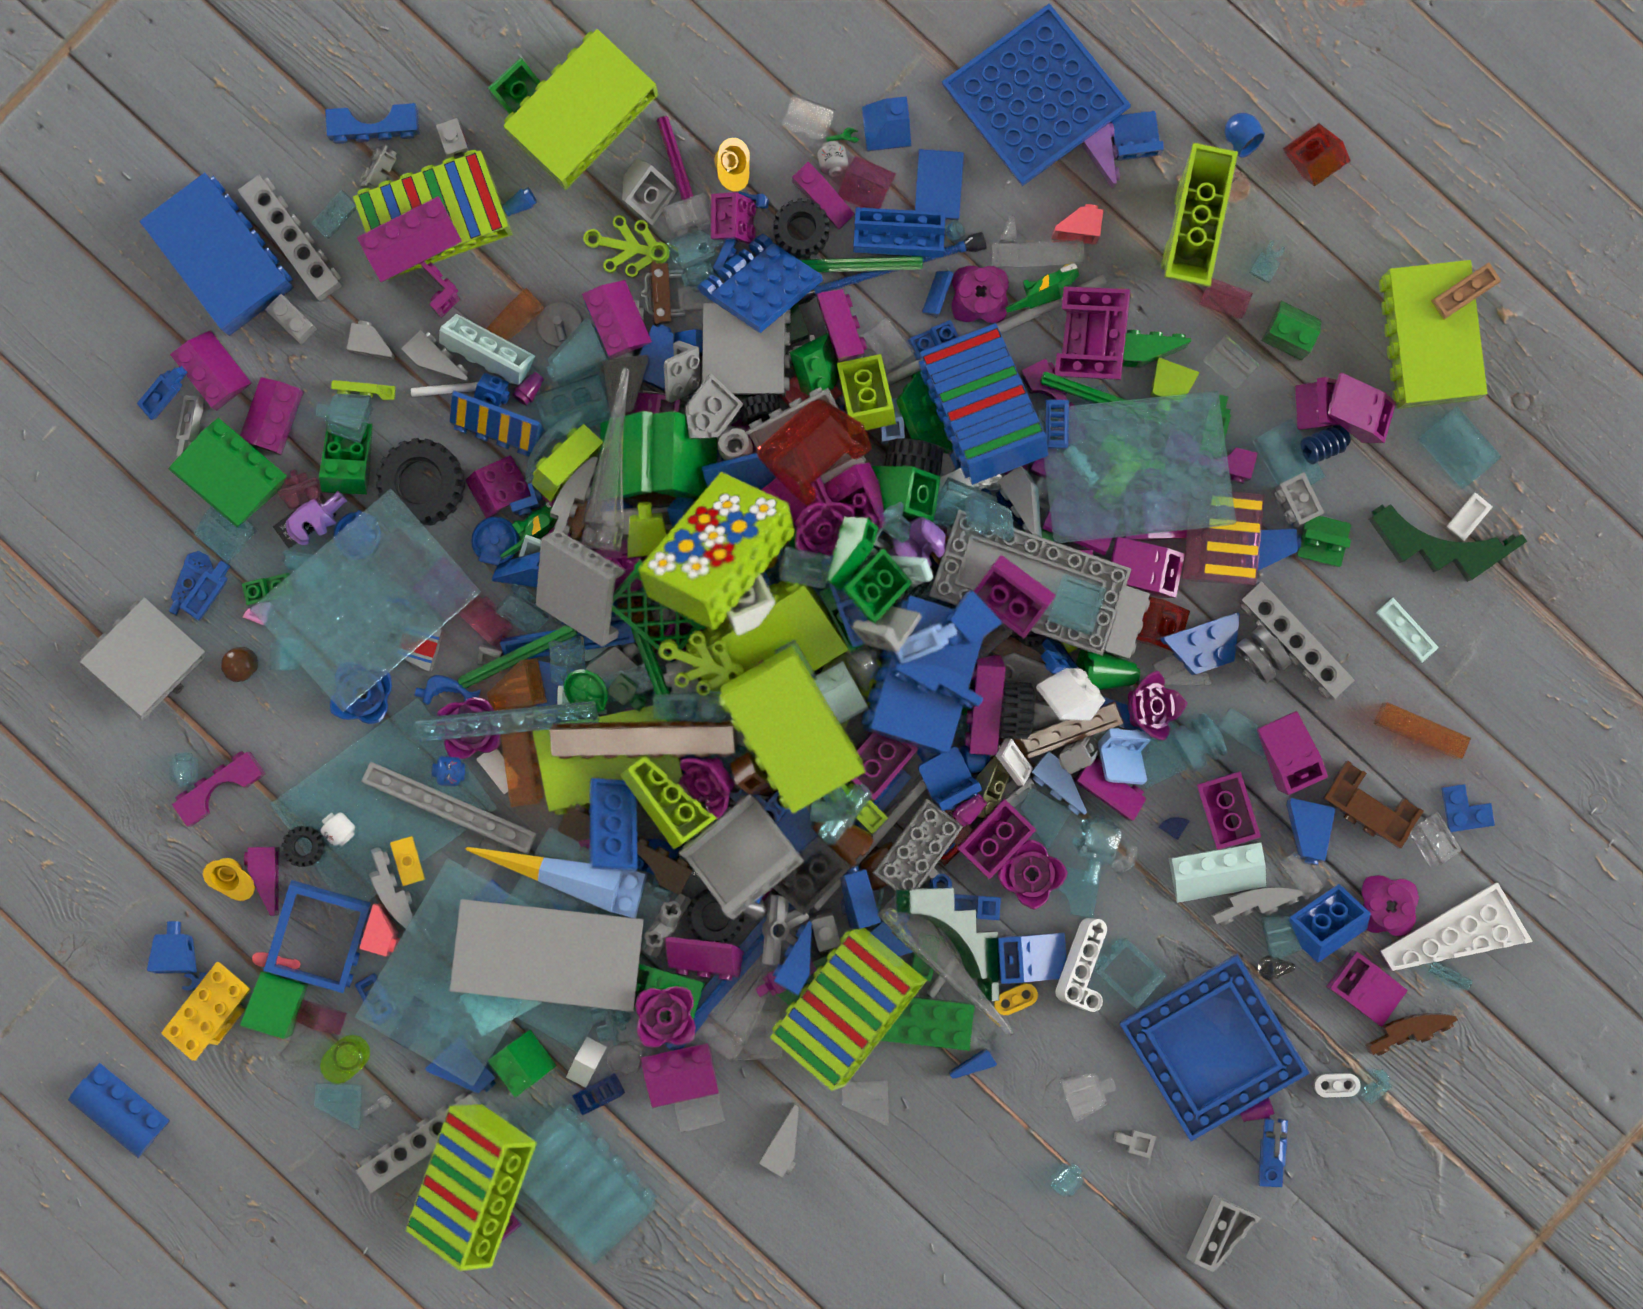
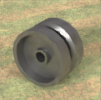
[1235,625,1292,684]

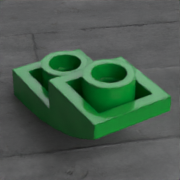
[242,573,295,605]

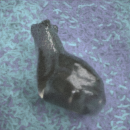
[1258,955,1296,981]

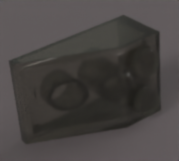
[773,836,851,915]

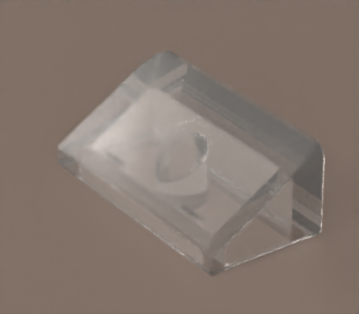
[463,836,510,885]

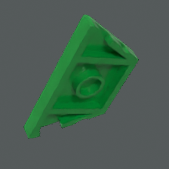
[896,371,953,454]

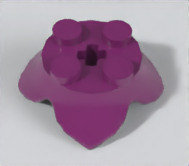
[951,266,1009,323]
[795,501,854,559]
[1128,671,1188,740]
[437,697,501,759]
[678,757,735,819]
[998,839,1068,910]
[1362,875,1419,936]
[635,986,696,1047]

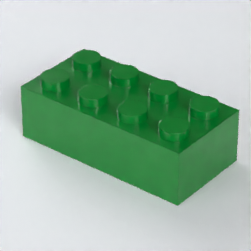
[880,997,975,1051]

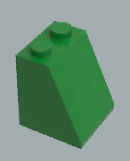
[1261,301,1322,361]
[871,466,941,521]
[240,971,308,1039]
[488,1029,557,1098]

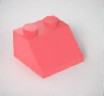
[1052,204,1103,245]
[359,903,401,956]

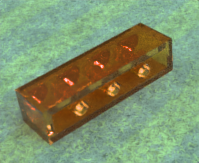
[1374,702,1471,759]
[498,714,543,807]

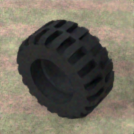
[376,438,465,527]

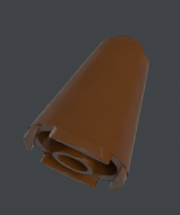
[811,809,874,871]

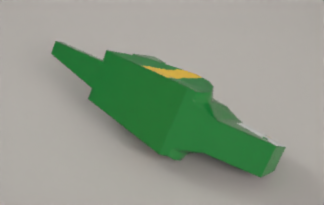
[1005,262,1080,313]
[500,501,557,560]

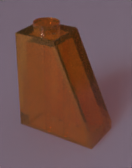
[487,658,547,715]

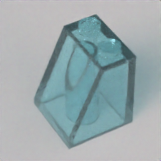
[546,317,609,386]

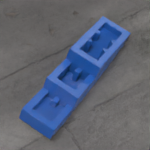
[821,555,868,648]

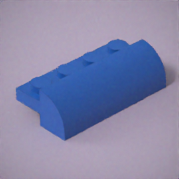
[853,207,945,257]
[68,1063,170,1158]

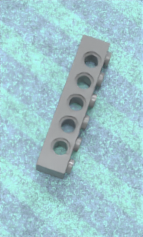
[238,174,342,302]
[1239,581,1355,700]
[356,1092,481,1193]

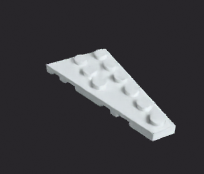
[1380,883,1533,971]

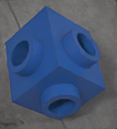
[474,372,510,407]

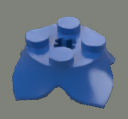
[330,662,392,724]

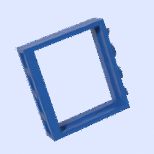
[263,880,371,993]

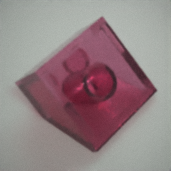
[457,595,514,647]

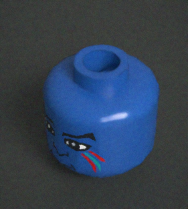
[431,756,465,786]

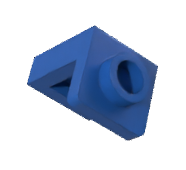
[510,483,543,516]

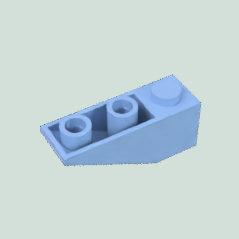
[1031,751,1087,815]

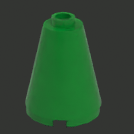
[1076,650,1140,690]

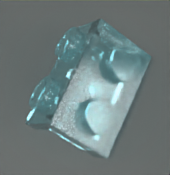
[549,635,586,686]

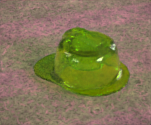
[320,1035,370,1084]

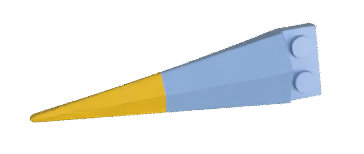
[465,847,647,918]

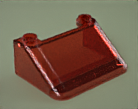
[757,399,872,507]

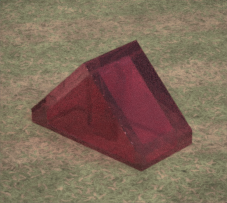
[296,999,347,1035]

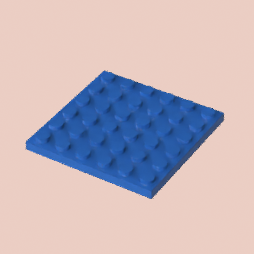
[942,3,1131,186]

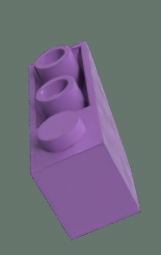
[1082,123,1120,188]

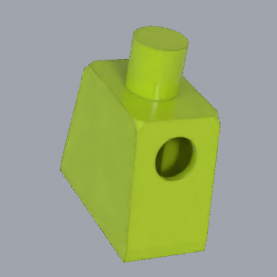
[1150,357,1199,415]
[627,502,668,557]

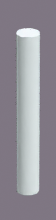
[411,382,478,397]

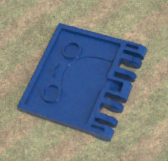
[698,233,823,333]

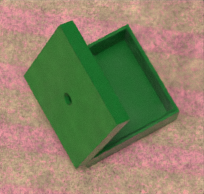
[599,411,717,502]

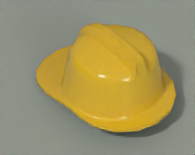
[714,138,750,192]
[203,858,255,901]

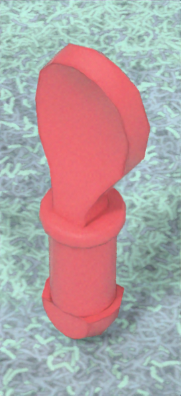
[252,952,301,969]

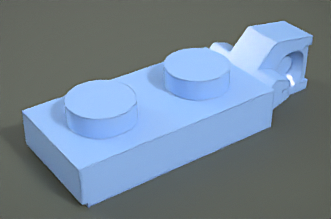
[896,623,957,664]

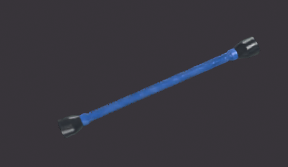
[798,232,987,305]

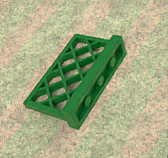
[612,560,707,661]

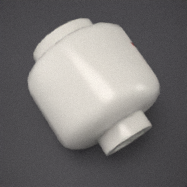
[321,812,355,847]

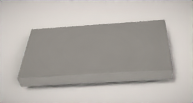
[873,799,963,890]

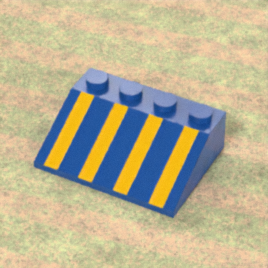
[450,391,546,457]

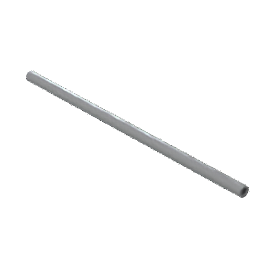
[838,275,1107,406]

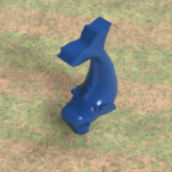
[414,675,481,705]

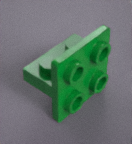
[1297,516,1351,567]

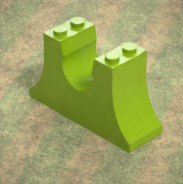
[1160,143,1238,287]

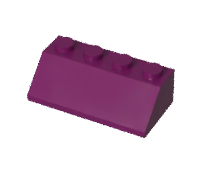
[357,196,462,283]
[964,655,1005,755]

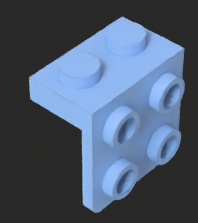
[1097,728,1151,785]

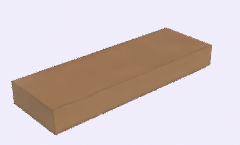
[1431,262,1502,319]

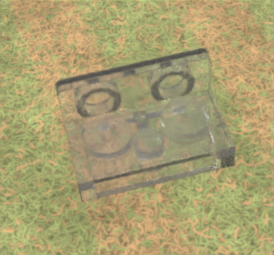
[1410,812,1462,868]

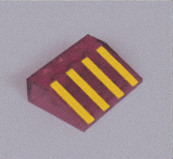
[1183,489,1265,585]

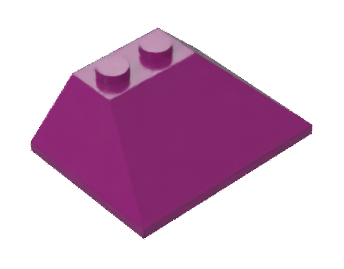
[1054,286,1131,380]

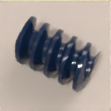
[1301,425,1351,465]

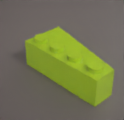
[620,757,716,849]

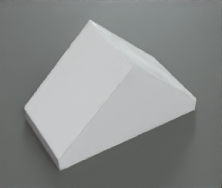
[566,1037,607,1088]

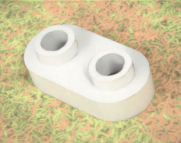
[1313,1073,1360,1097]

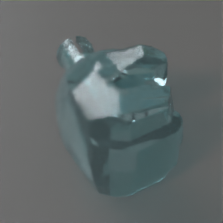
[1073,816,1122,885]

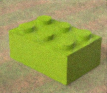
[837,354,896,433]
[531,424,603,502]

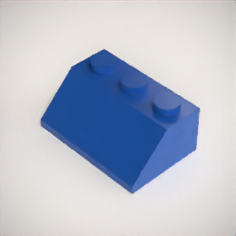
[1289,884,1371,963]

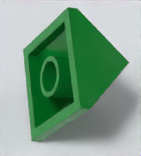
[488,57,541,114]

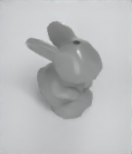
[717,425,753,461]

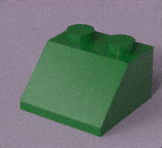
[789,333,839,396]

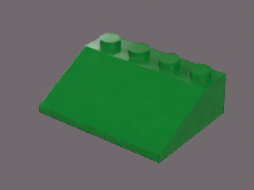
[168,417,287,528]

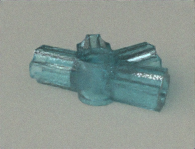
[810,784,872,845]

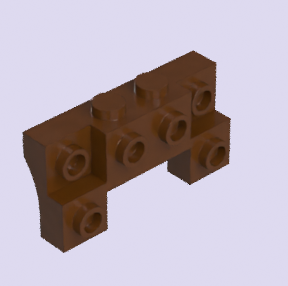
[1323,761,1424,849]

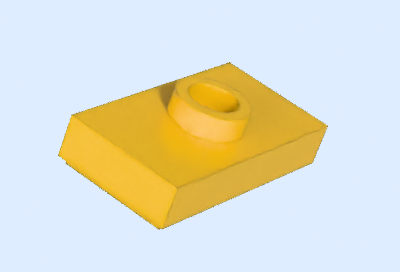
[390,836,425,886]

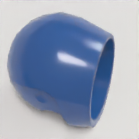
[1225,113,1265,158]

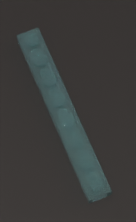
[415,701,599,742]

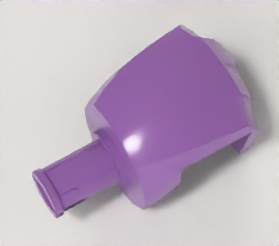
[286,490,347,546]
[886,517,946,566]

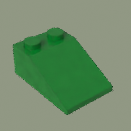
[843,548,913,623]

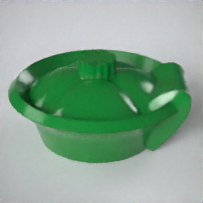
[564,670,608,717]

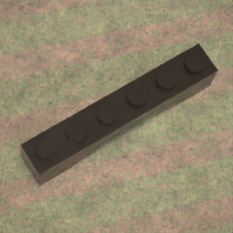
[557,803,692,895]

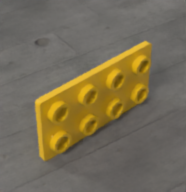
[161,962,251,1061]

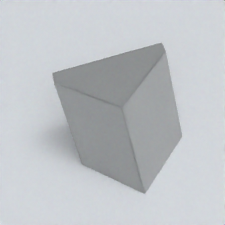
[477,644,503,665]

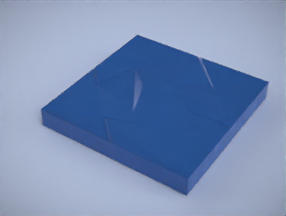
[1120,953,1309,1142]

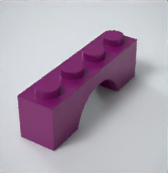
[1020,358,1088,453]
[1161,430,1258,484]
[172,751,266,827]

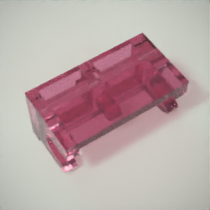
[1199,278,1253,320]

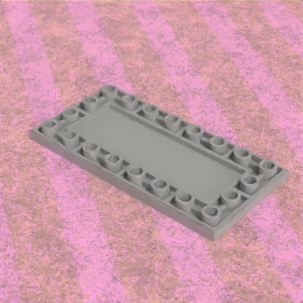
[929,509,1131,655]
[450,899,644,1011]

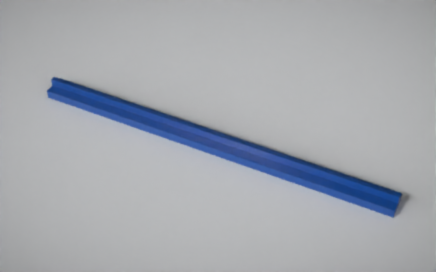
[664,769,912,1051]

